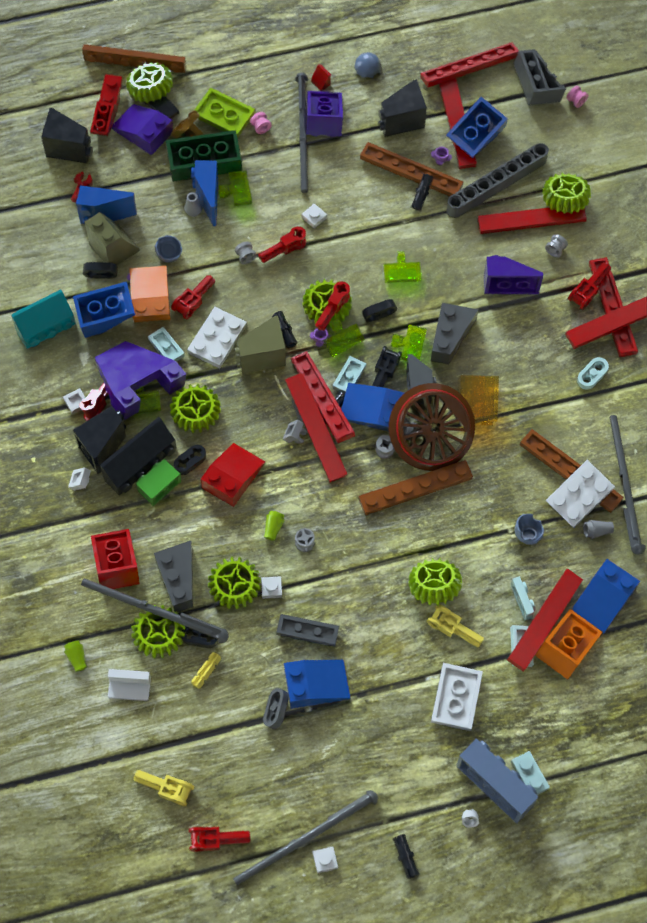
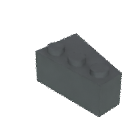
[514,49,566,105]
[431,303,479,365]
[154,540,194,612]

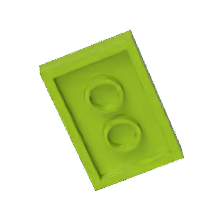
[194,87,255,138]

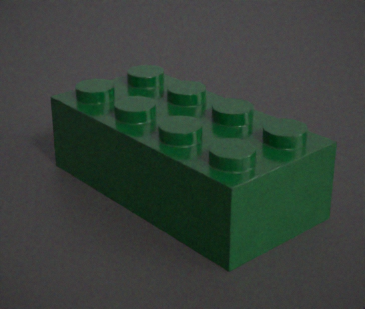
[166,130,242,182]

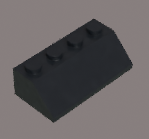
[100,416,177,496]

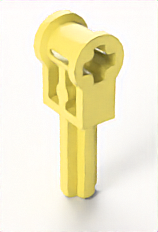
[427,604,484,647]
[133,770,194,807]

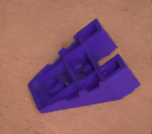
[95,341,186,420]

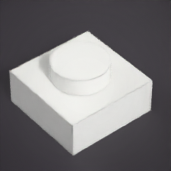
[302,203,327,229]
[63,388,85,415]
[68,468,91,491]
[261,576,282,599]
[313,846,338,874]

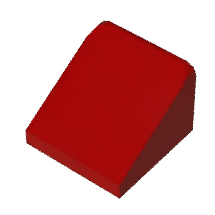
[311,64,331,91]

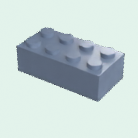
[456,738,538,824]

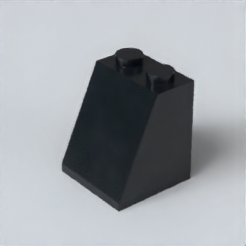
[378,79,427,137]
[41,108,93,164]
[73,406,126,474]

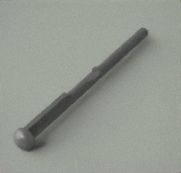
[295,72,308,193]
[609,415,646,555]
[81,578,229,644]
[233,790,378,886]

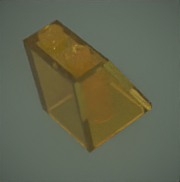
[458,375,499,426]

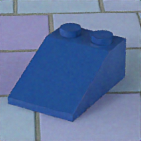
[446,97,508,158]
[191,160,218,226]
[76,185,137,225]
[73,281,135,338]
[341,383,404,432]
[571,559,640,634]
[284,660,350,709]

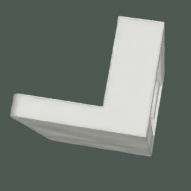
[108,669,151,701]

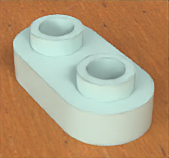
[577,357,609,390]

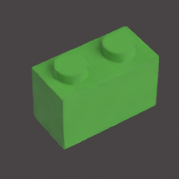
[136,459,182,506]

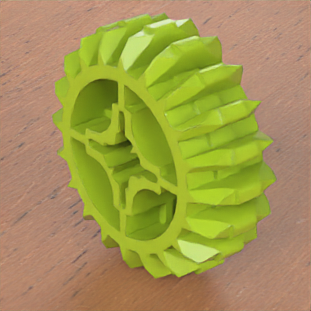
[126,62,173,103]
[542,173,591,214]
[302,278,352,326]
[170,383,221,433]
[208,557,261,609]
[408,558,462,606]
[131,605,185,659]

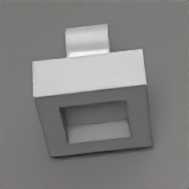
[282,420,308,444]

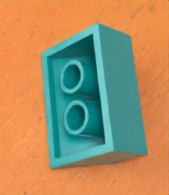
[11,289,76,349]

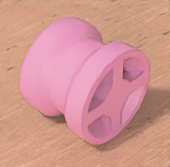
[566,86,589,108]
[250,112,272,134]

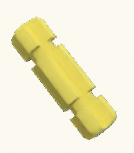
[191,652,221,689]

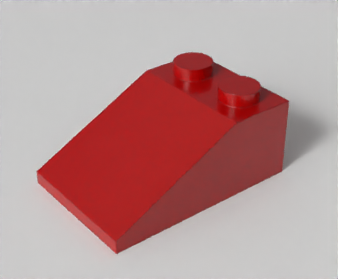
[200,443,265,507]
[91,529,140,589]

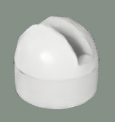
[462,809,479,828]

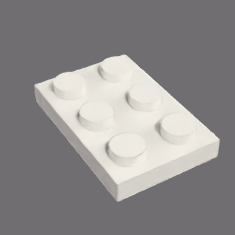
[187,307,247,369]
[546,460,615,528]
[431,663,483,731]

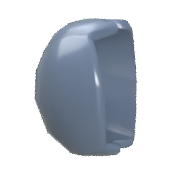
[354,52,382,78]
[155,235,182,263]
[514,513,544,545]

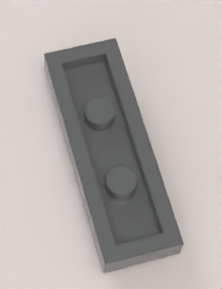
[276,614,339,647]

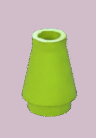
[264,511,285,541]
[64,640,87,672]

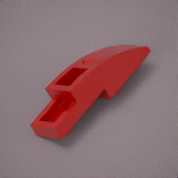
[90,74,123,136]

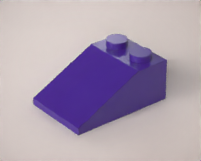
[306,91,343,137]
[111,104,173,156]
[484,255,543,294]

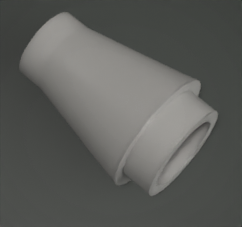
[184,192,202,217]
[583,520,614,539]

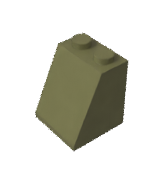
[85,212,140,265]
[235,316,286,374]

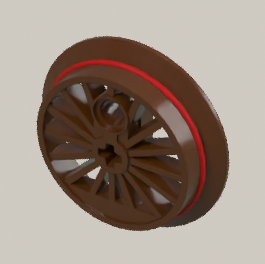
[389,383,475,471]

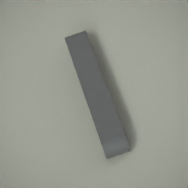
[447,143,549,218]

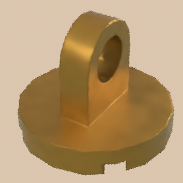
[171,110,204,139]

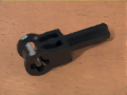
[372,346,402,387]

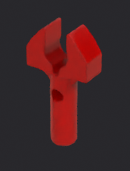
[71,171,93,203]

